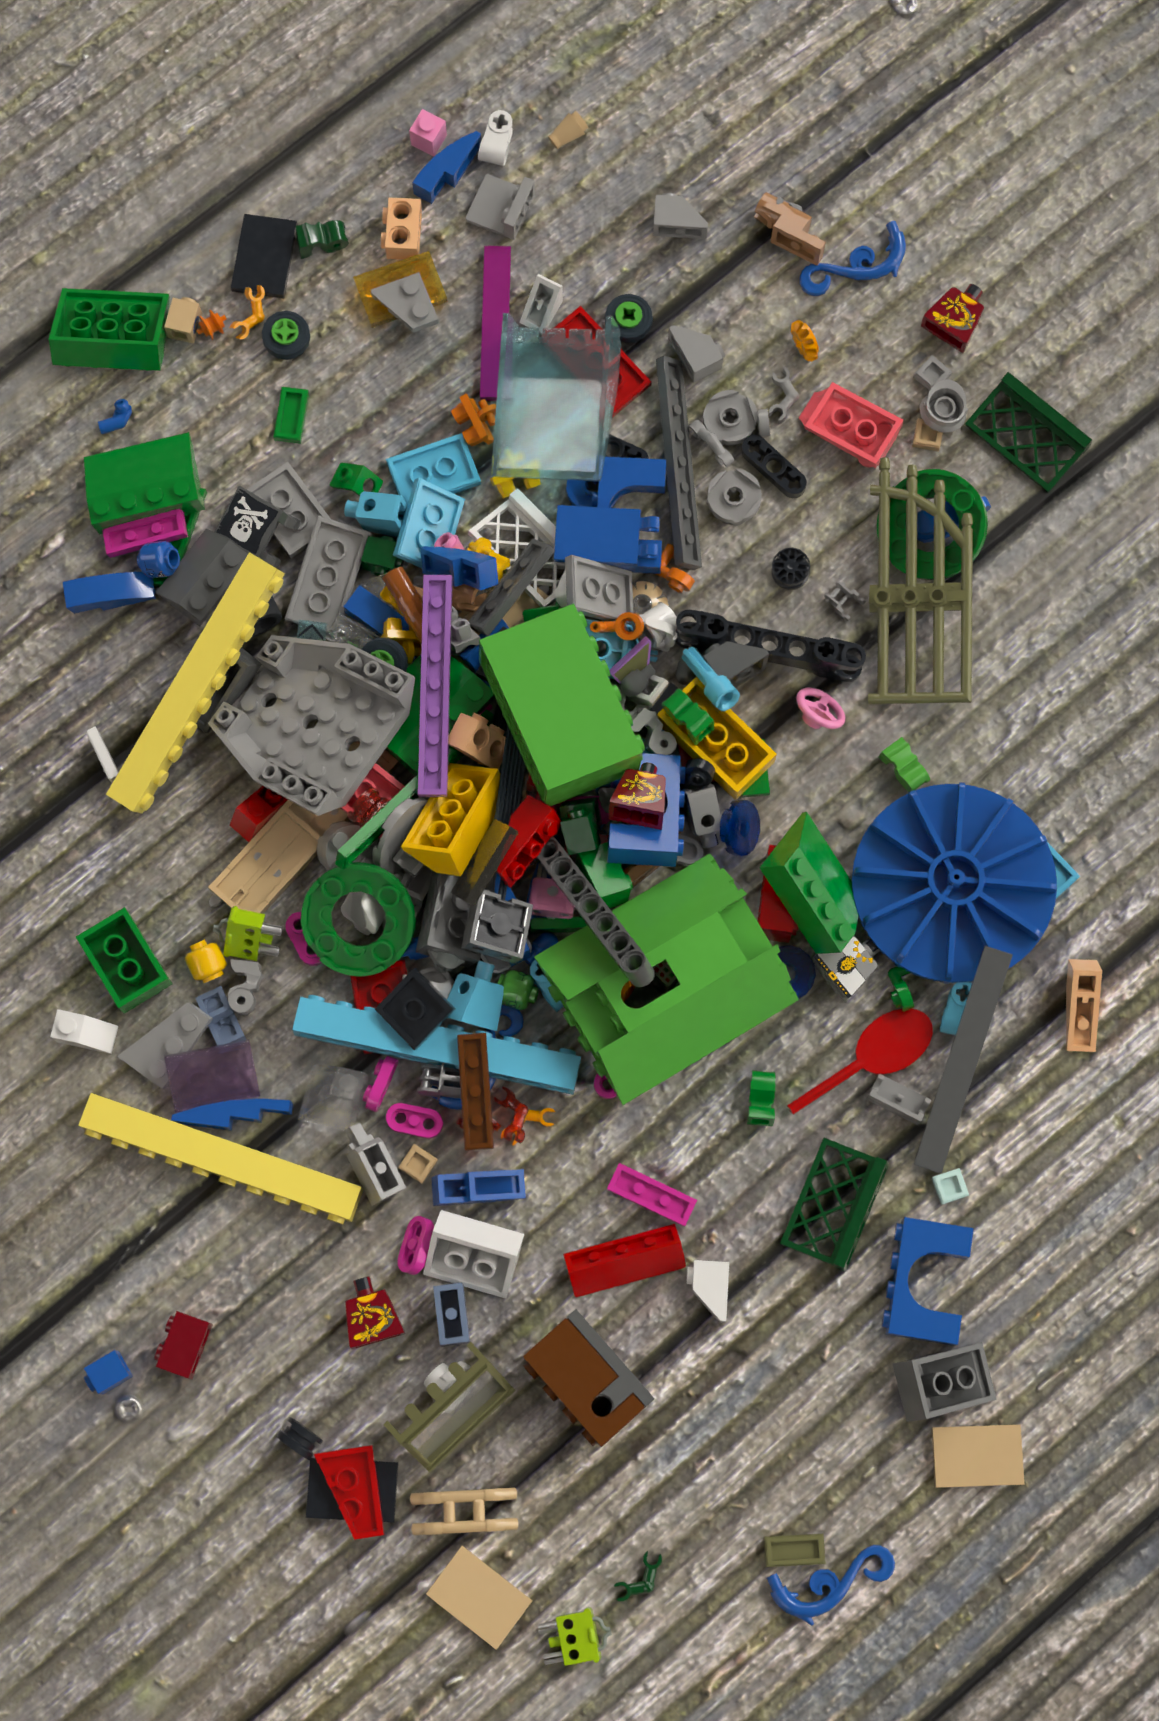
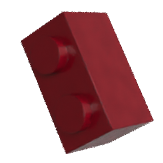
[154,1311,213,1380]

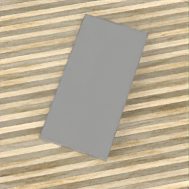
[285,515,370,637]

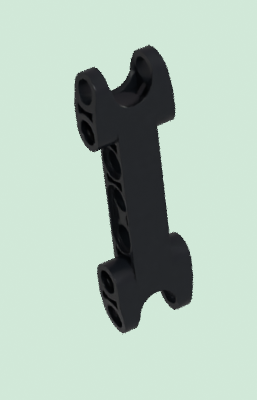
[675,610,866,682]

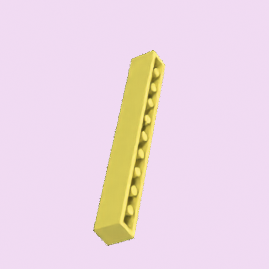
[106,552,285,814]
[78,1093,363,1225]

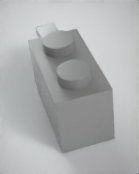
[346,1123,406,1206]

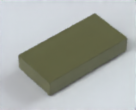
[764,1533,826,1567]

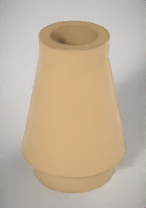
[548,111,588,149]

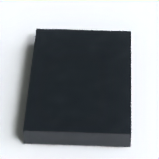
[231,214,298,299]
[306,1458,399,1523]

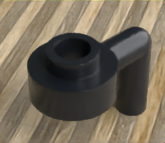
[680,758,715,789]

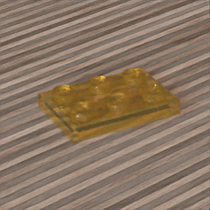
[353,251,448,328]

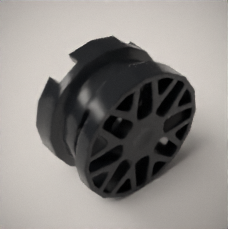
[771,547,810,590]
[276,1417,323,1460]

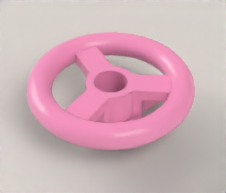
[796,687,845,729]

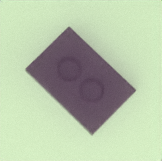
[164,1039,260,1113]

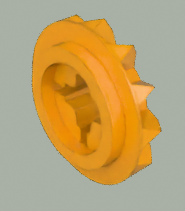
[791,320,819,362]

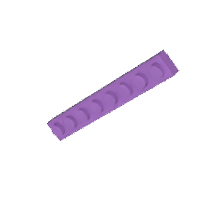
[418,575,452,797]

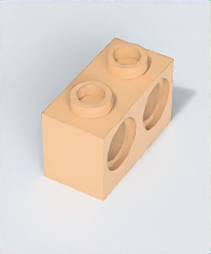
[381,198,422,260]
[449,713,506,769]

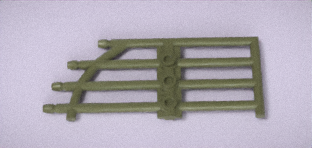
[868,457,973,704]

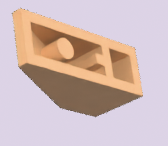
[1066,959,1102,1052]

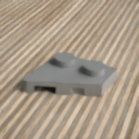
[371,272,439,333]

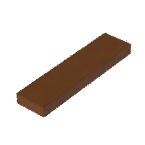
[457,1033,494,1151]

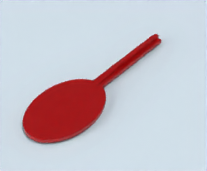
[787,1009,933,1115]

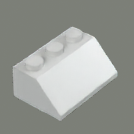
[423,1210,524,1299]

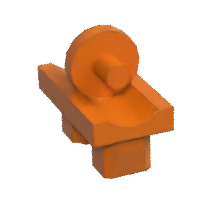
[451,393,500,447]

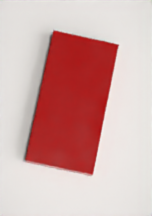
[540,306,652,419]

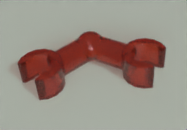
[494,1087,529,1144]

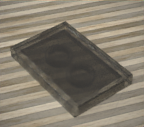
[450,819,518,906]

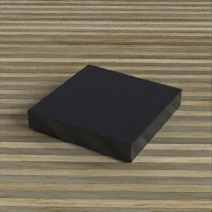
[375,968,456,1050]

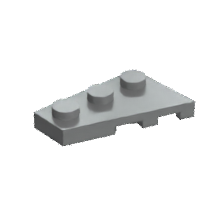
[117,1002,213,1089]

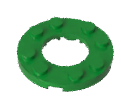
[877,469,988,580]
[301,862,415,976]

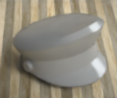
[920,379,968,432]

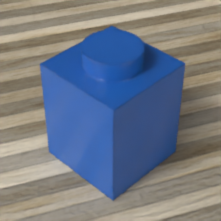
[84,1350,133,1395]

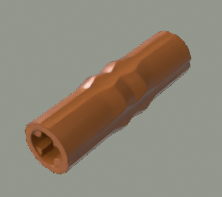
[382,567,423,645]

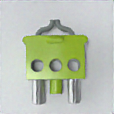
[213,906,282,961]
[538,1607,612,1666]

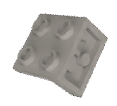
[466,174,535,240]

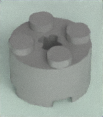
[317,821,379,871]

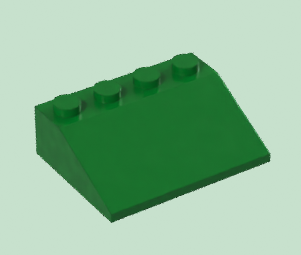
[49,288,170,371]
[84,432,205,535]
[386,655,495,776]
[759,812,859,954]

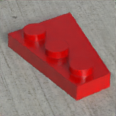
[314,1445,385,1540]

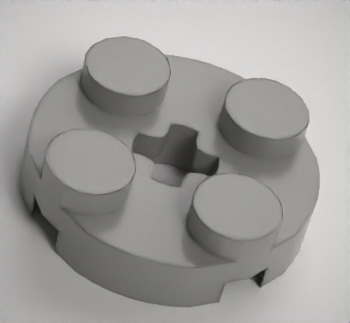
[703,390,758,445]
[707,469,762,526]

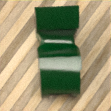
[295,220,349,259]

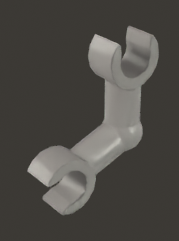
[769,367,799,425]
[688,419,735,468]

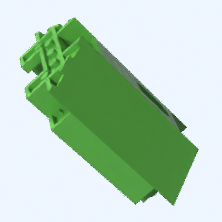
[534,853,798,1105]

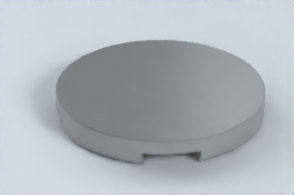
[373,797,428,874]

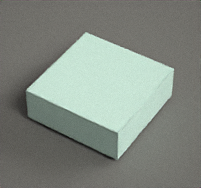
[932,1168,969,1205]

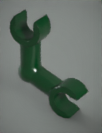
[614,1551,662,1601]

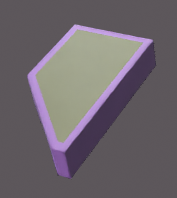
[609,636,652,684]

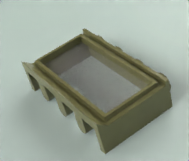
[383,1342,516,1473]

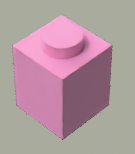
[409,109,447,157]

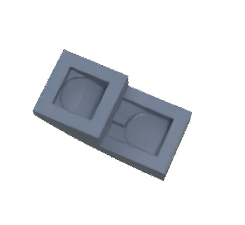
[195,986,247,1053]

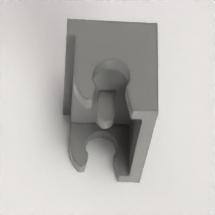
[866,1074,931,1125]

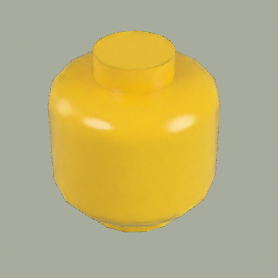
[185,939,227,984]

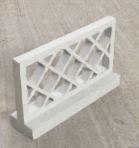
[468,488,565,607]

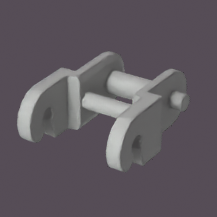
[824,581,866,621]

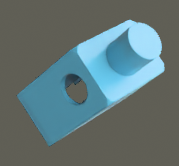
[344,491,407,538]
[447,961,504,1031]

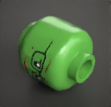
[497,970,539,1010]

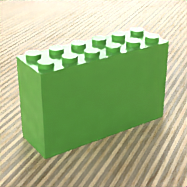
[479,603,645,806]

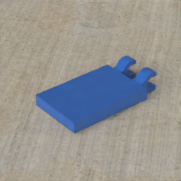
[554,505,660,566]

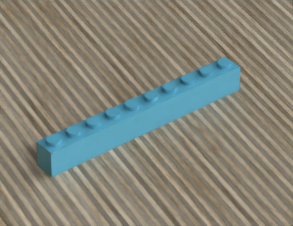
[292,995,581,1095]

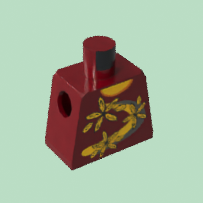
[921,284,984,353]
[609,762,666,830]
[345,1276,406,1350]

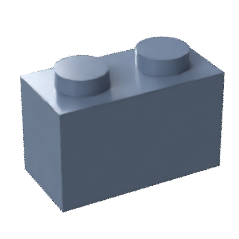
[433,1283,470,1347]

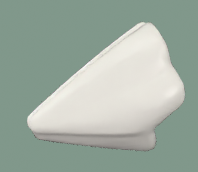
[341,872,405,935]

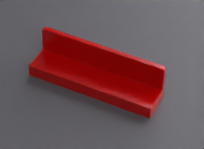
[563,1224,686,1297]

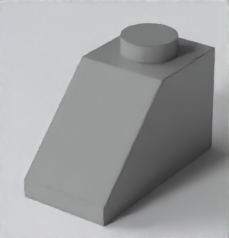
[653,193,708,239]
[668,325,725,382]

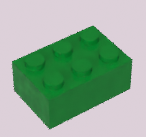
[76,907,173,1014]

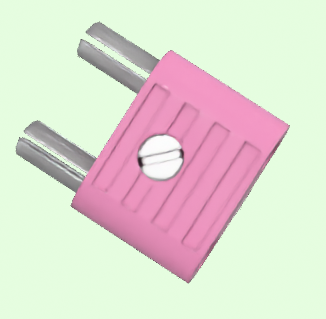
[529,863,574,919]

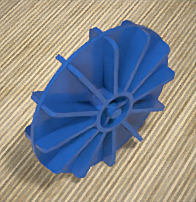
[852,782,1057,984]

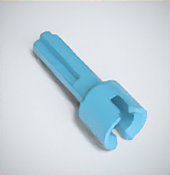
[682,647,740,711]

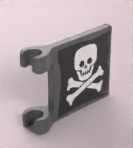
[214,486,301,568]

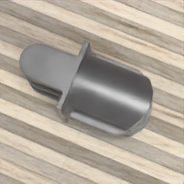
[417,1063,461,1100]

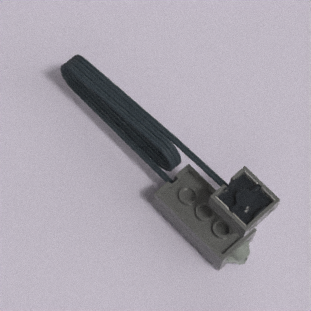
[416,703,533,973]

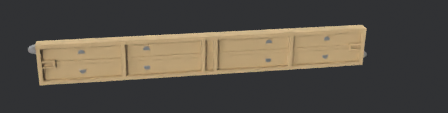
[208,565,549,914]

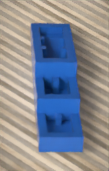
[171,1098,293,1131]

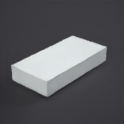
[86,727,119,784]

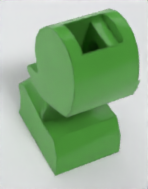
[878,737,930,792]

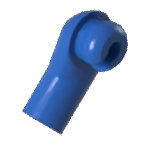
[98,399,132,434]

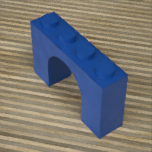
[592,456,666,574]
[607,753,685,867]
[882,1217,974,1346]

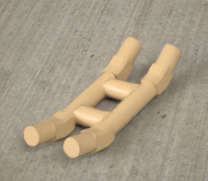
[410,1488,518,1535]

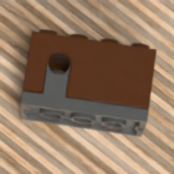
[522,1309,655,1447]

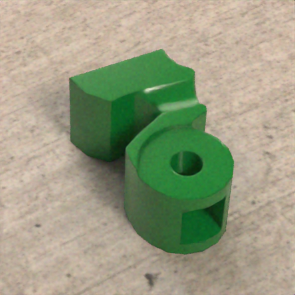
[661,688,715,745]
[747,1070,776,1126]

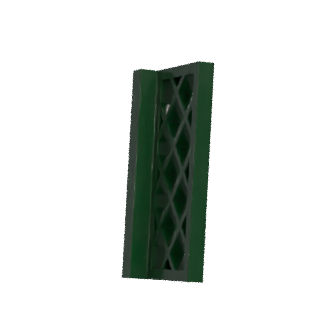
[965,372,1092,493]
[780,1138,889,1272]

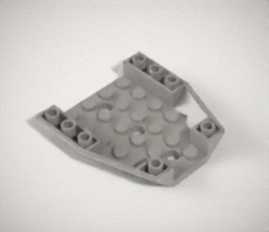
[208,635,415,816]

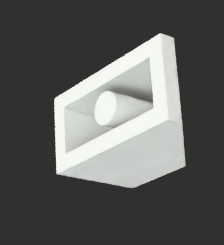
[50,1009,118,1054]
[687,1260,729,1323]

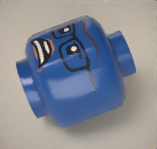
[137,541,180,578]

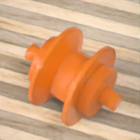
[196,310,227,340]

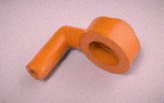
[656,544,695,593]
[590,612,644,640]

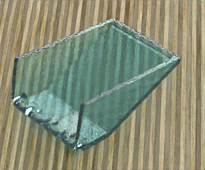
[491,313,621,481]

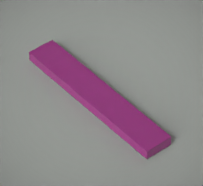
[480,246,511,401]

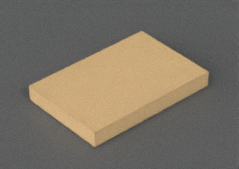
[932,1424,1025,1488]
[426,1545,533,1650]

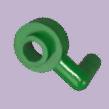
[888,966,914,1012]

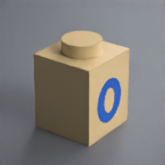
[164,297,202,343]

